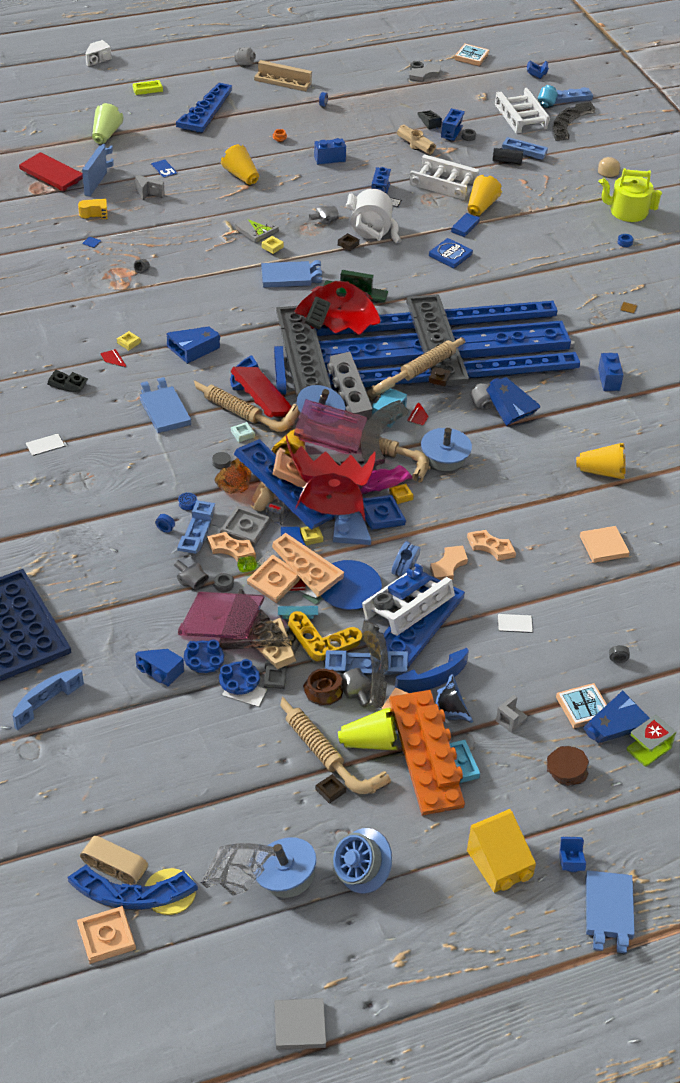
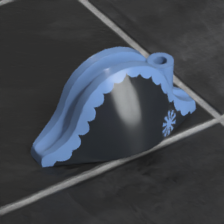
[436,674,474,723]

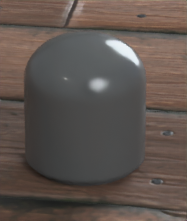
[134,259,150,273]

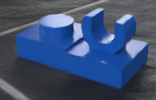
[388,563,431,600]

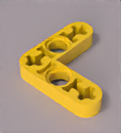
[288,611,362,662]

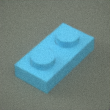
[278,606,318,619]
[449,740,480,783]

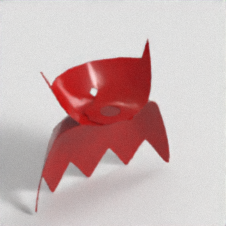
[295,281,380,335]
[286,435,376,521]

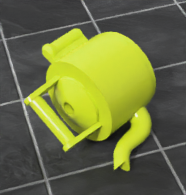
[599,168,662,222]

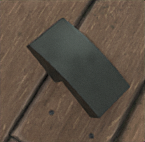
[47,369,88,392]

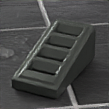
[417,110,442,129]
[305,297,331,330]

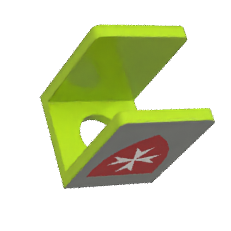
[626,715,676,767]

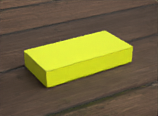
[132,80,163,95]

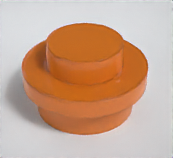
[273,129,287,142]

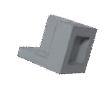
[496,695,528,733]

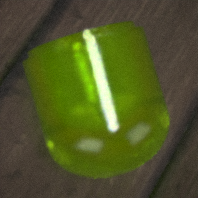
[237,556,257,572]

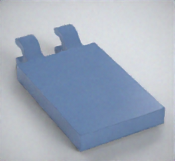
[82,144,114,196]
[261,260,322,288]
[140,377,191,433]
[585,870,635,953]

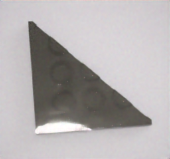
[219,589,292,650]

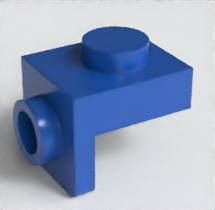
[527,60,549,79]
[559,836,586,872]

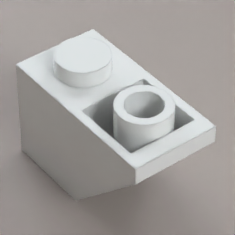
[85,40,112,67]

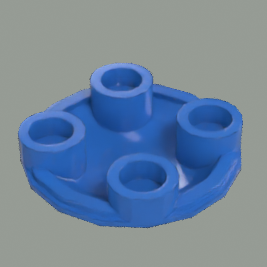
[184,640,224,673]
[219,659,260,695]

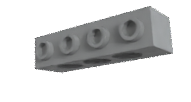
[327,352,373,423]

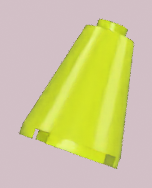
[338,707,398,750]

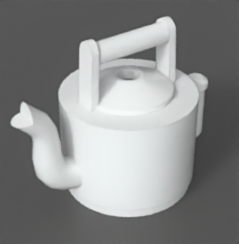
[346,189,402,243]

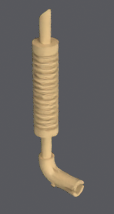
[367,337,465,401]
[194,380,300,432]
[316,425,431,482]
[280,696,391,794]

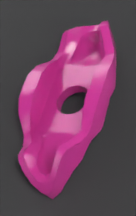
[360,465,412,494]

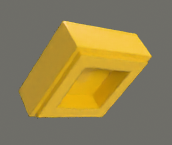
[389,484,414,504]

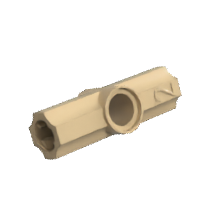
[397,124,436,155]

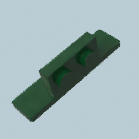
[324,270,388,303]

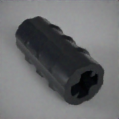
[492,148,523,164]

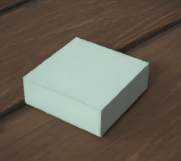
[231,422,255,442]

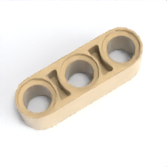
[80,836,149,885]

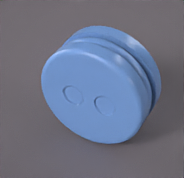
[391,541,421,577]

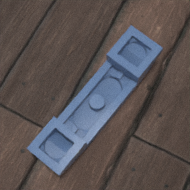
[177,500,215,554]
[325,650,408,675]
[12,669,84,730]

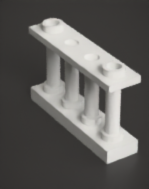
[495,88,550,134]
[410,154,479,200]
[362,564,455,636]

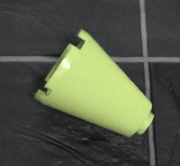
[92,103,124,144]

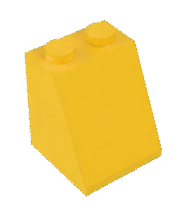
[467,809,536,893]

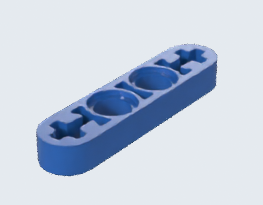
[274,346,286,395]

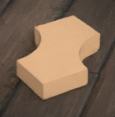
[467,530,516,561]
[207,532,256,563]
[430,545,468,580]

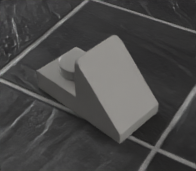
[135,175,165,200]

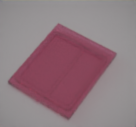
[294,399,367,454]

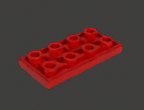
[19,152,83,191]
[230,367,292,418]

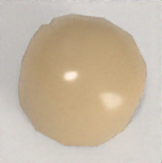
[598,157,620,177]
[251,481,274,512]

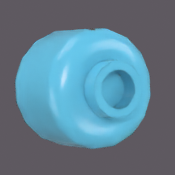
[537,85,558,108]

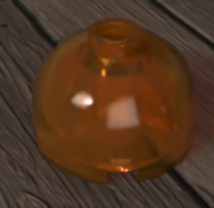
[214,458,252,494]

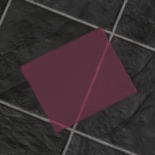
[178,592,265,639]

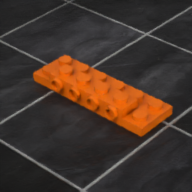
[389,690,465,816]

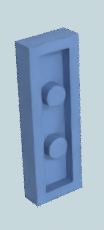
[555,87,593,104]
[502,137,548,160]

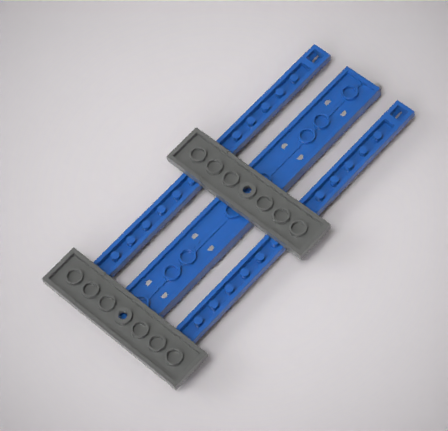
[276,294,580,397]

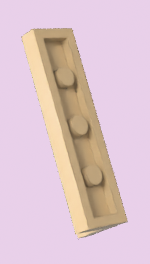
[254,60,312,91]

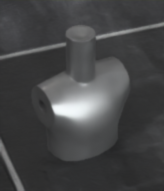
[309,206,339,224]
[174,560,209,590]
[341,668,372,707]

